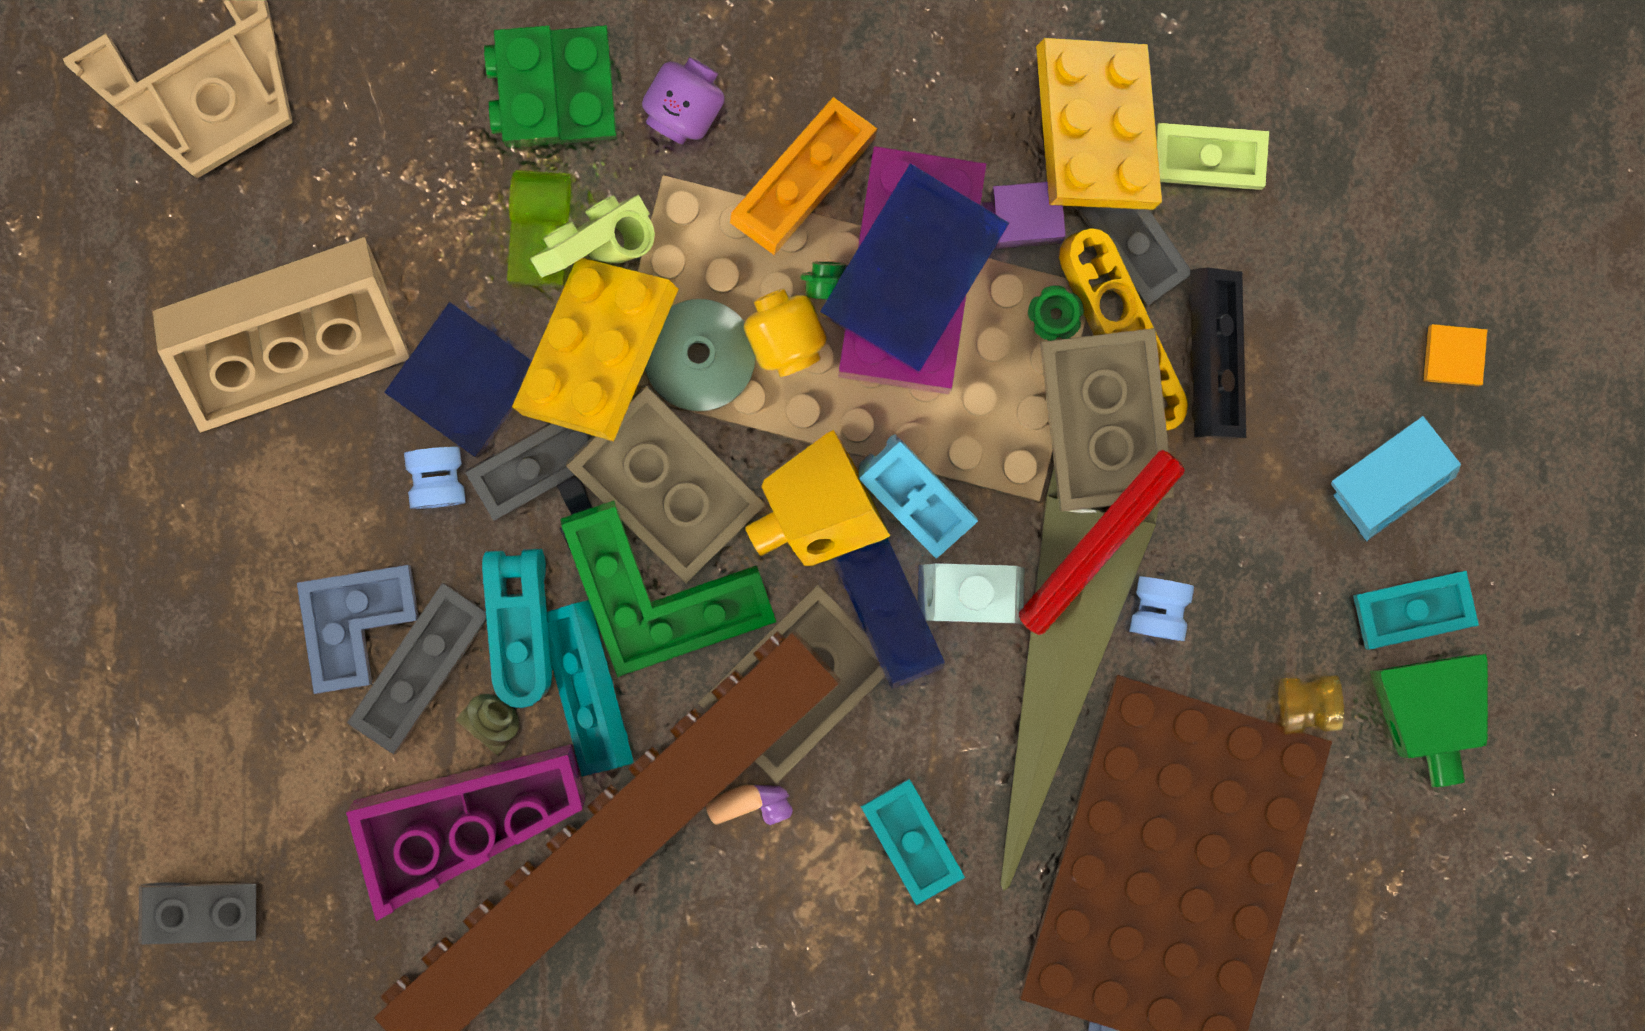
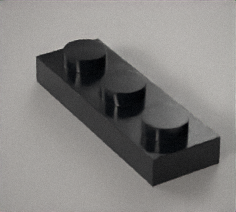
[1189,267,1247,439]

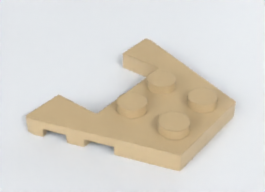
[63,0,293,178]

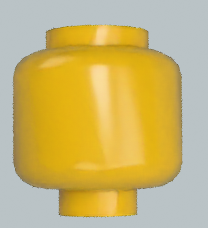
[743,288,827,377]

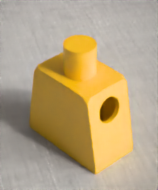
[745,430,890,566]

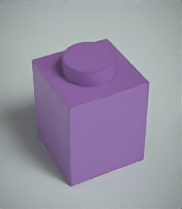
[981,182,1066,249]

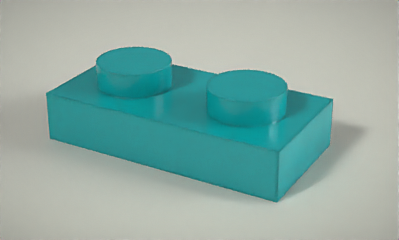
[1353,571,1479,650]
[861,778,965,905]

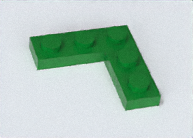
[561,500,777,677]

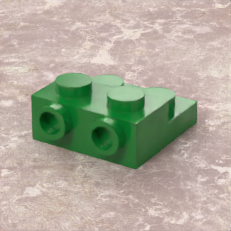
[484,25,617,148]

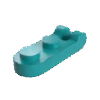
[482,549,552,708]

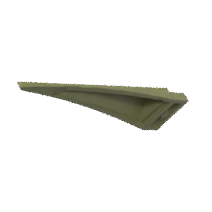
[1000,465,1161,891]

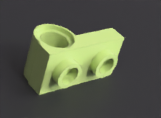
[530,195,655,278]

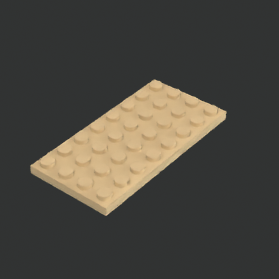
[633,175,1094,502]

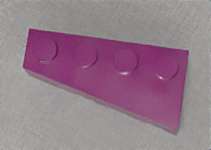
[346,744,586,921]

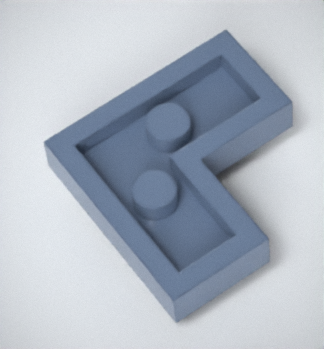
[297,565,419,694]

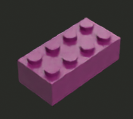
[838,146,987,394]

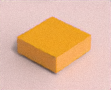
[1423,324,1487,387]

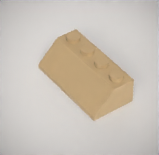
[153,237,410,433]

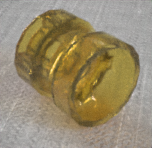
[1278,675,1344,734]

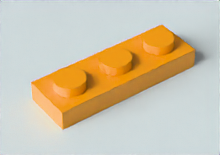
[730,97,878,255]

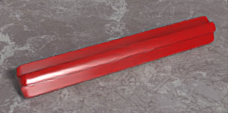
[1019,450,1185,635]

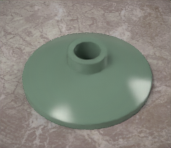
[645,299,756,411]

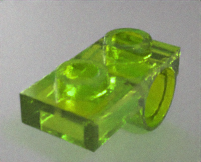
[507,170,573,288]

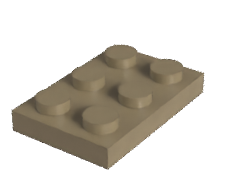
[1040,328,1174,512]
[566,384,766,583]
[698,585,897,783]

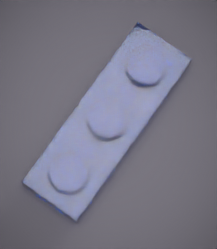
[832,537,945,689]

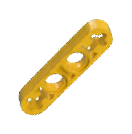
[1059,228,1188,430]

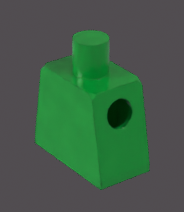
[1370,654,1488,787]

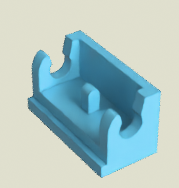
[1331,416,1461,541]
[859,434,978,559]

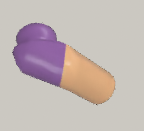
[706,784,793,825]

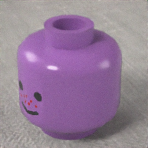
[642,57,725,144]

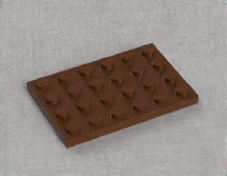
[1018,675,1332,1031]

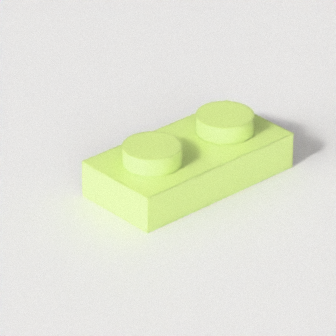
[1155,123,1269,190]

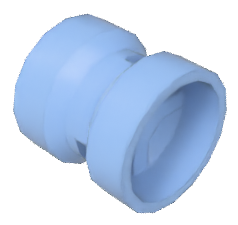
[404,447,466,509]
[1129,576,1194,641]

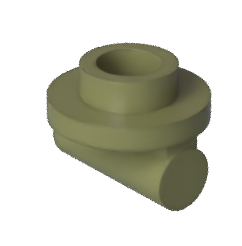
[456,694,519,756]

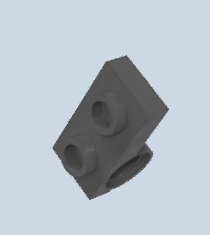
[138,882,256,945]

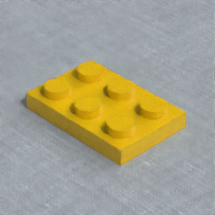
[1036,38,1162,210]
[512,258,679,441]

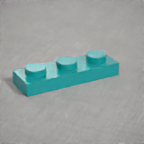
[547,600,634,777]

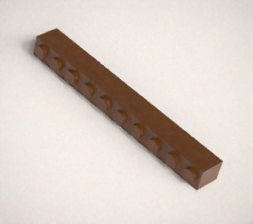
[374,630,841,1031]

